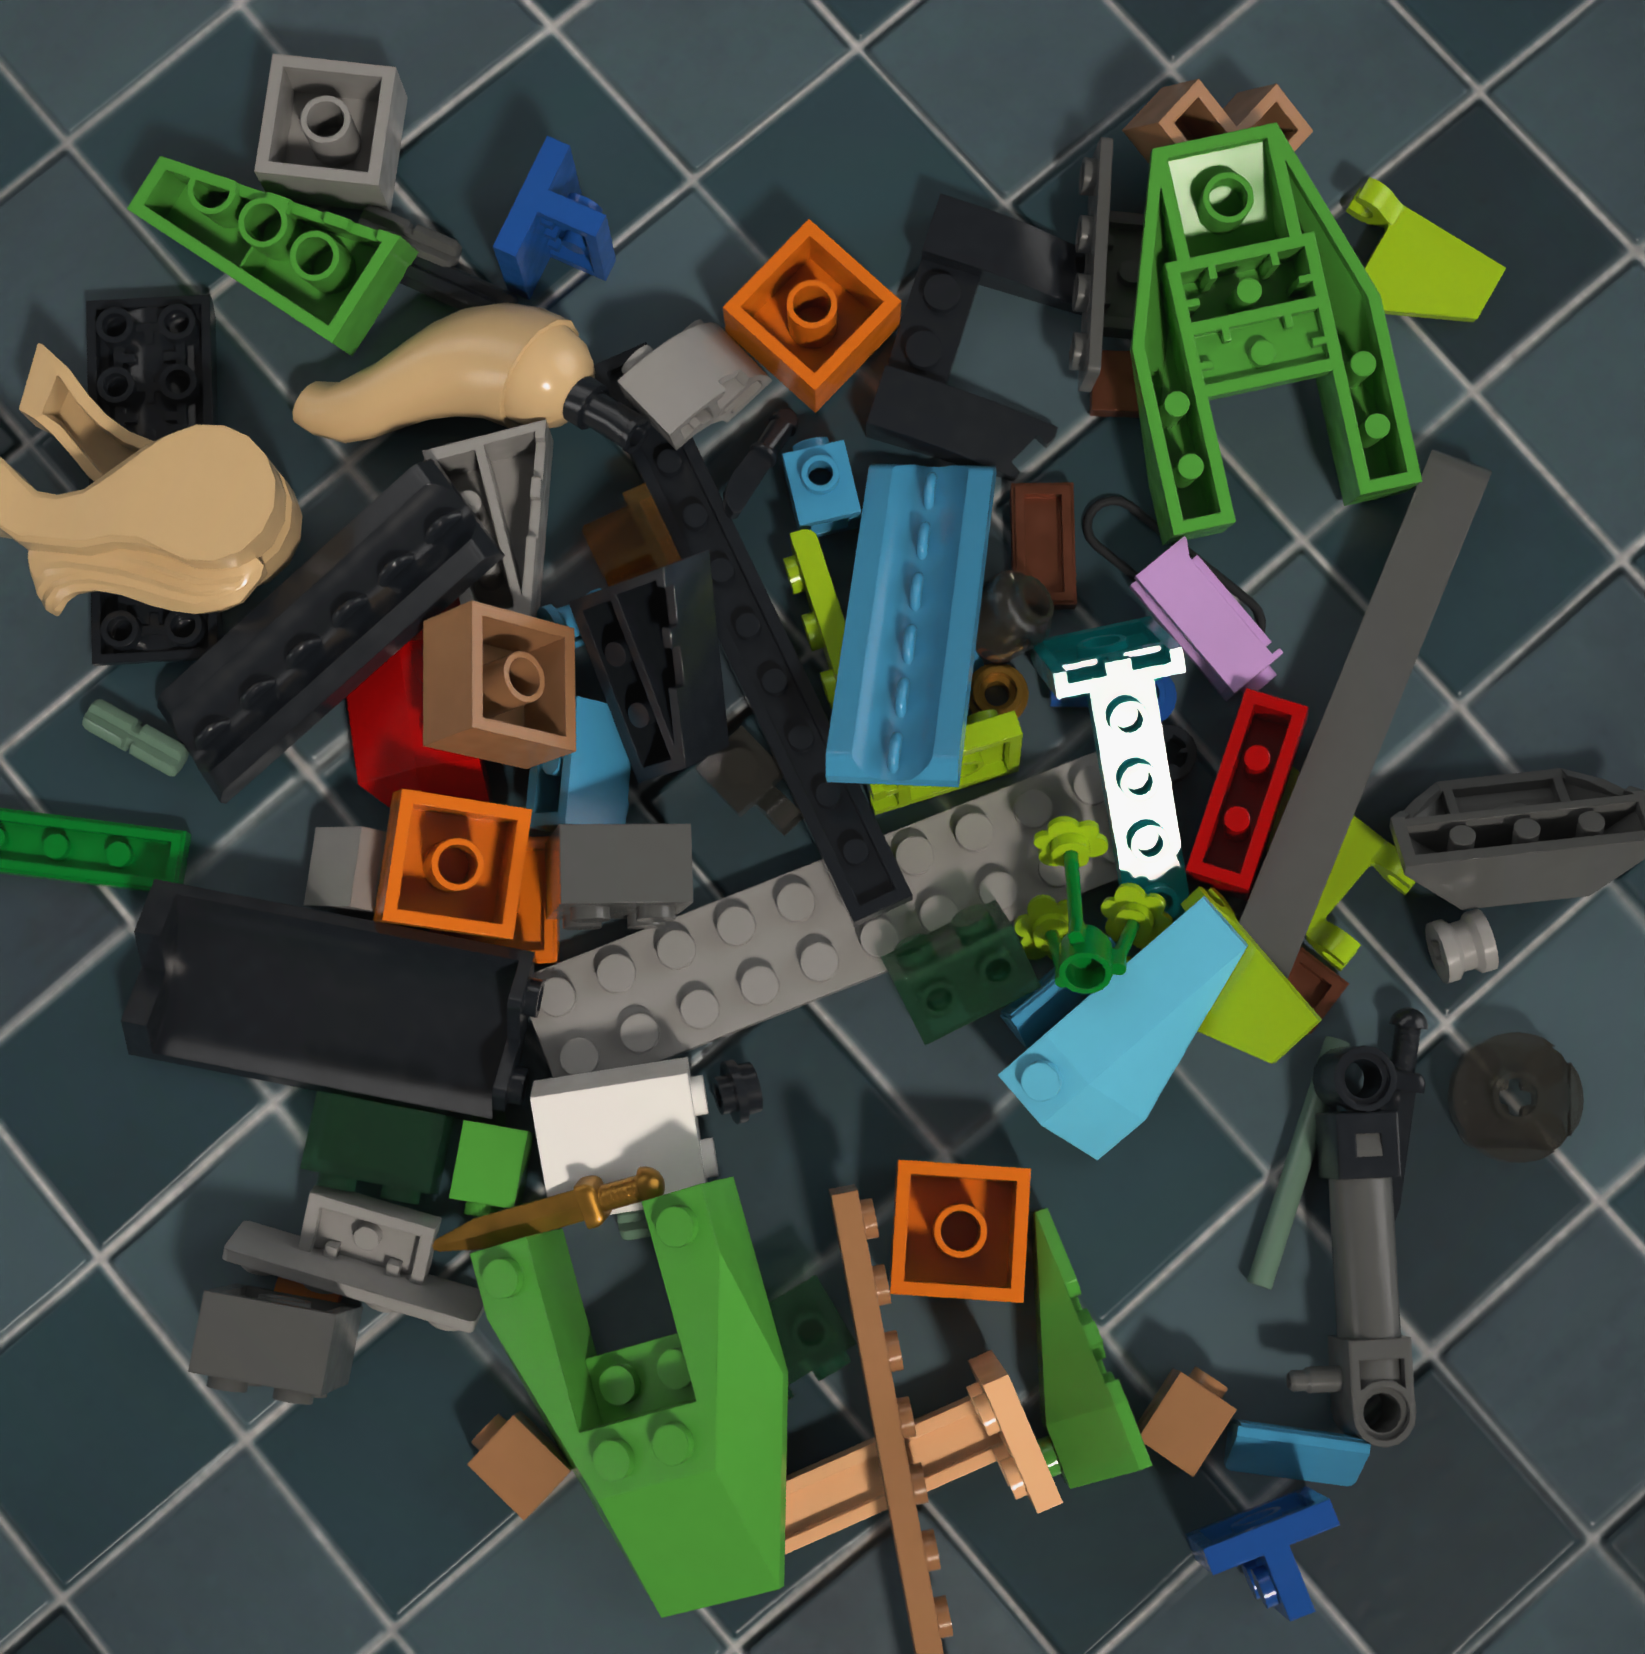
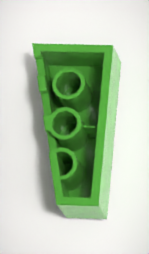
[127,156,419,356]

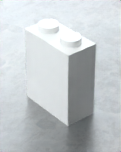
[530,1057,719,1215]

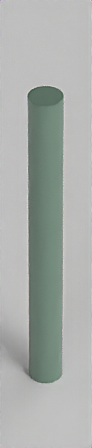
[1247,1036,1350,1290]

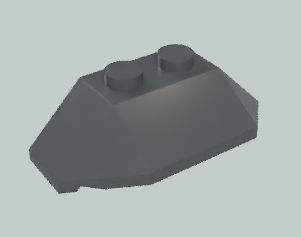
[1389,768,1645,910]

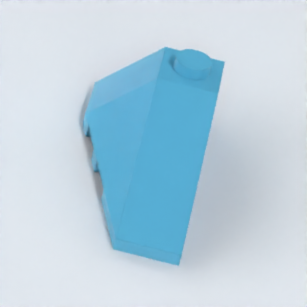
[998,895,1248,1160]

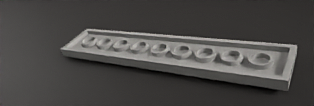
[530,752,1118,1078]

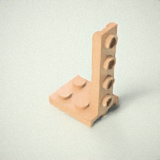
[785,1350,1063,1554]

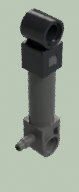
[1286,1046,1417,1448]

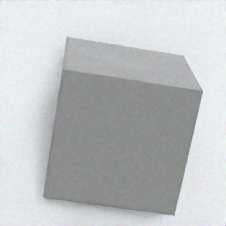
[304,826,387,916]

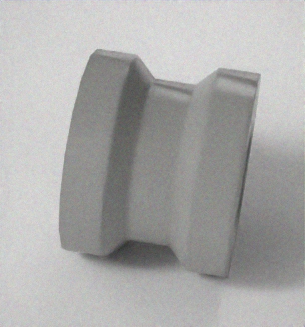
[1425,908,1499,984]

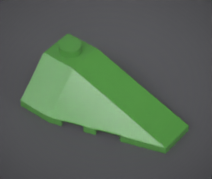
[1030,1208,1153,1489]

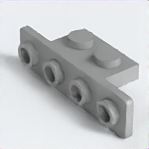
[222,1181,484,1333]

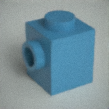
[782,437,861,537]

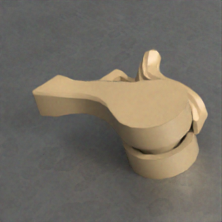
[0,343,302,616]

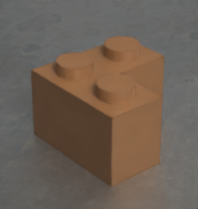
[1122,79,1313,163]

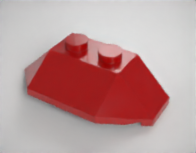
[347,597,493,808]

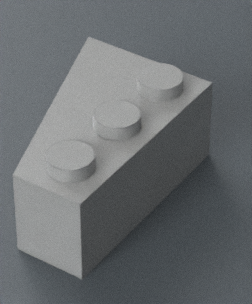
[422,419,554,618]

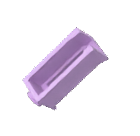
[1129,536,1284,701]

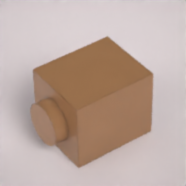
[1137,1366,1237,1477]
[467,1411,573,1520]

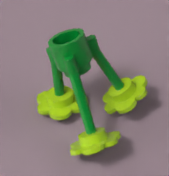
[1014,816,1174,994]

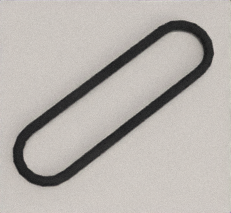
[1083,496,1266,633]

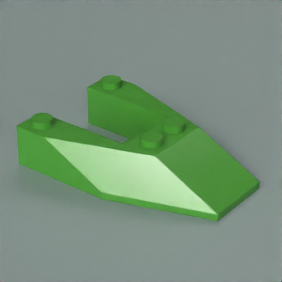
[1130,122,1423,546]
[470,1176,788,1618]

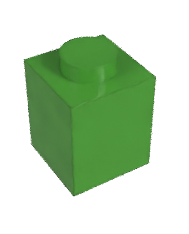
[449,1120,535,1217]

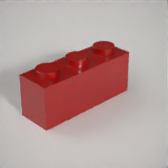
[1186,688,1309,901]

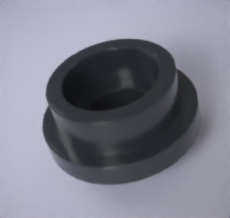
[712,1059,763,1124]

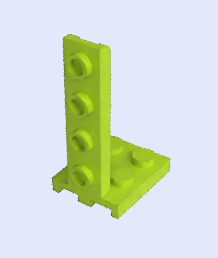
[783,529,1023,815]

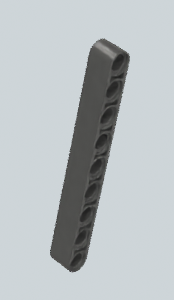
[1239,449,1492,979]

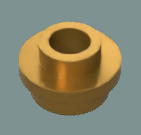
[968,663,1029,718]

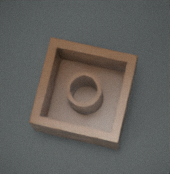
[423,600,576,769]

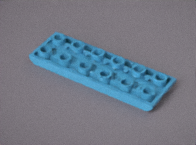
[826,464,997,787]

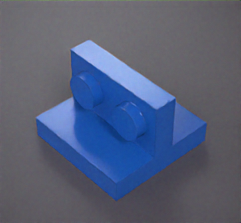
[493,136,616,300]
[1185,1486,1340,1622]

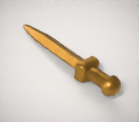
[433,1166,665,1252]

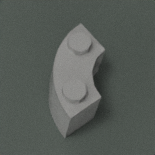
[617,319,772,450]

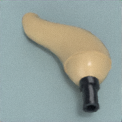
[292,303,651,454]

